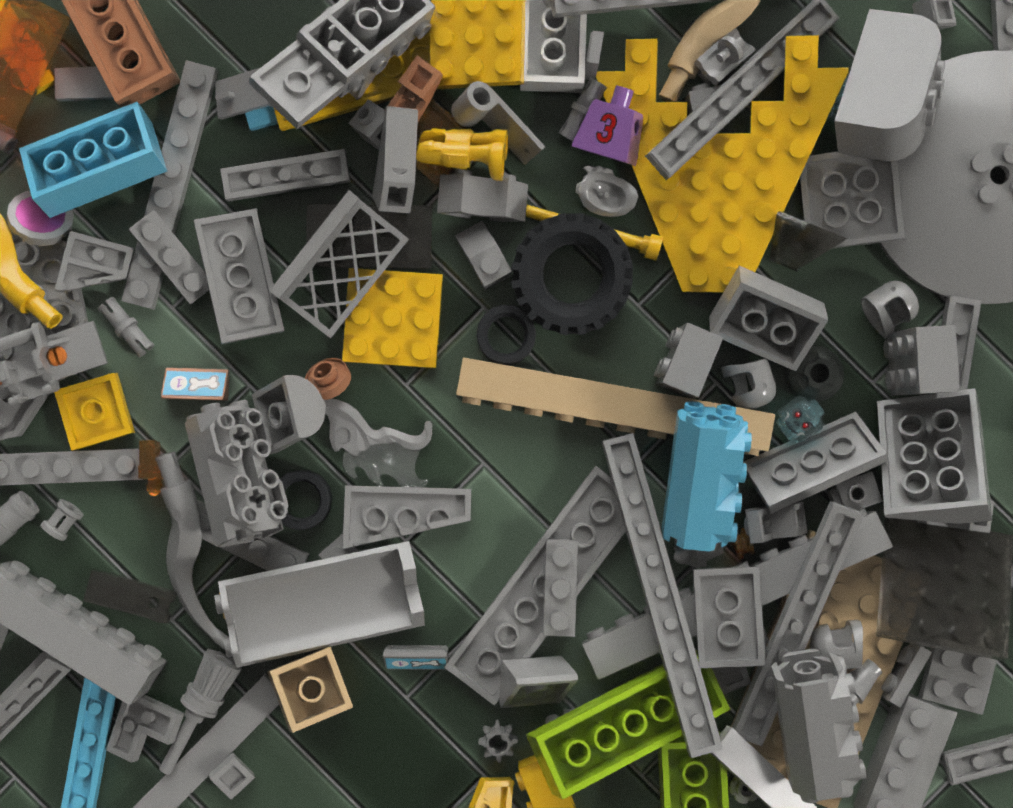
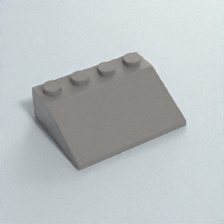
[877,388,992,524]

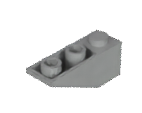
[372,106,418,213]

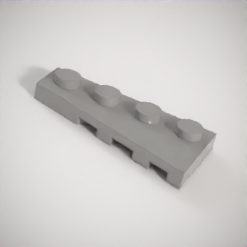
[342,485,471,549]

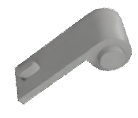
[215,67,273,120]
[451,81,545,165]

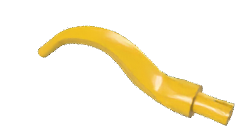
[0,213,63,329]

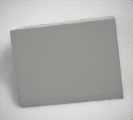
[500,656,578,708]

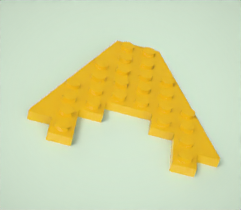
[596,35,849,293]

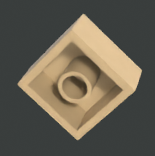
[268,647,353,733]

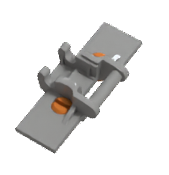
[0,321,108,406]

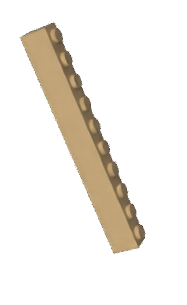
[456,357,775,456]

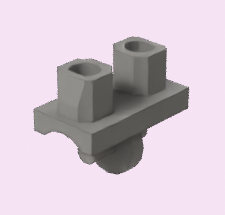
[694,28,756,86]

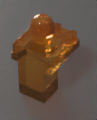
[138,440,181,496]

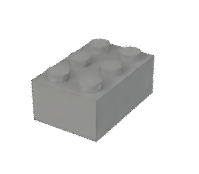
[709,265,828,371]
[883,325,960,396]

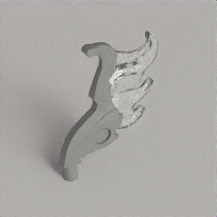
[324,399,433,488]

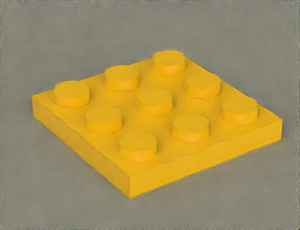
[430,0,526,89]
[342,268,443,368]

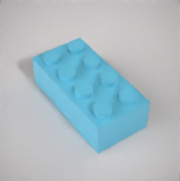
[19,101,167,218]

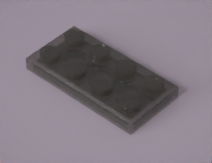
[306,204,433,269]

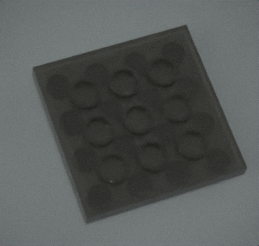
[876,517,1013,661]

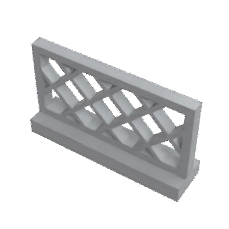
[269,190,409,338]

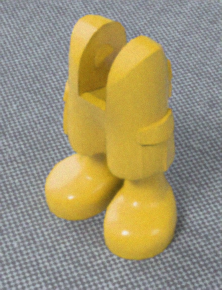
[416,128,508,181]

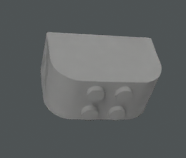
[834,9,945,161]

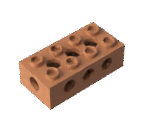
[62,0,180,107]

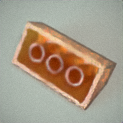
[0,0,71,137]

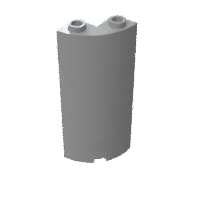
[214,541,425,668]

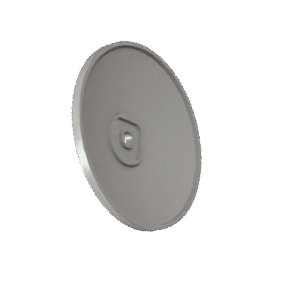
[878,50,1013,305]

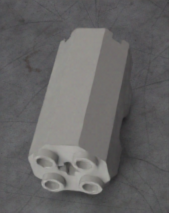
[185,400,288,548]
[771,648,867,804]

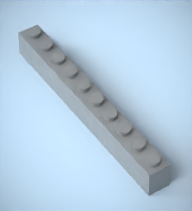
[582,508,893,680]

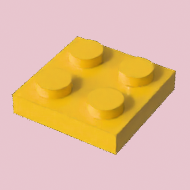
[54,373,135,451]

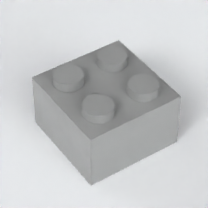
[653,322,724,399]

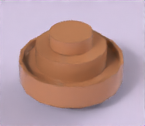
[305,358,351,400]

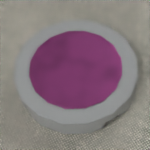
[7,191,74,246]

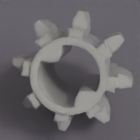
[478,719,518,762]

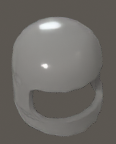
[861,281,919,339]
[721,358,776,409]
[810,620,863,669]

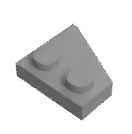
[55,231,134,292]

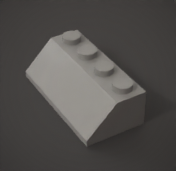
[853,693,958,808]

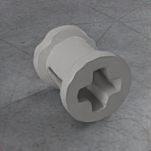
[41,499,84,541]

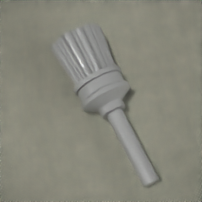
[159,649,242,775]

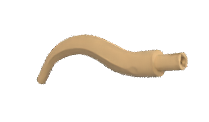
[659,0,760,102]

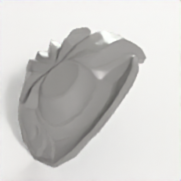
[575,166,638,217]

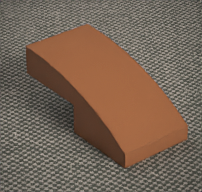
[387,56,443,121]

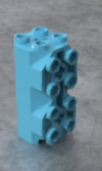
[662,401,752,552]

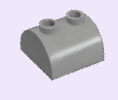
[252,375,326,454]

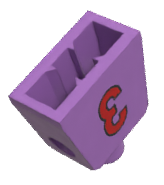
[572,85,643,166]

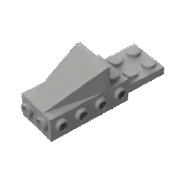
[249,0,436,129]

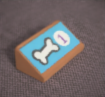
[161,368,229,401]

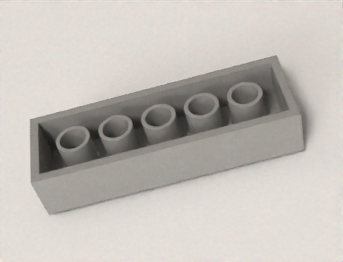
[0,560,167,706]

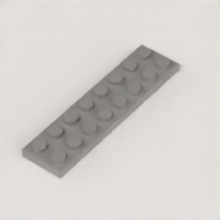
[444,466,626,706]

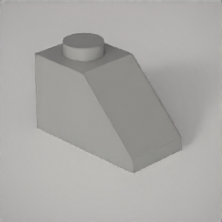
[455,221,512,290]

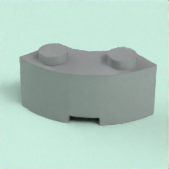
[437,169,528,222]

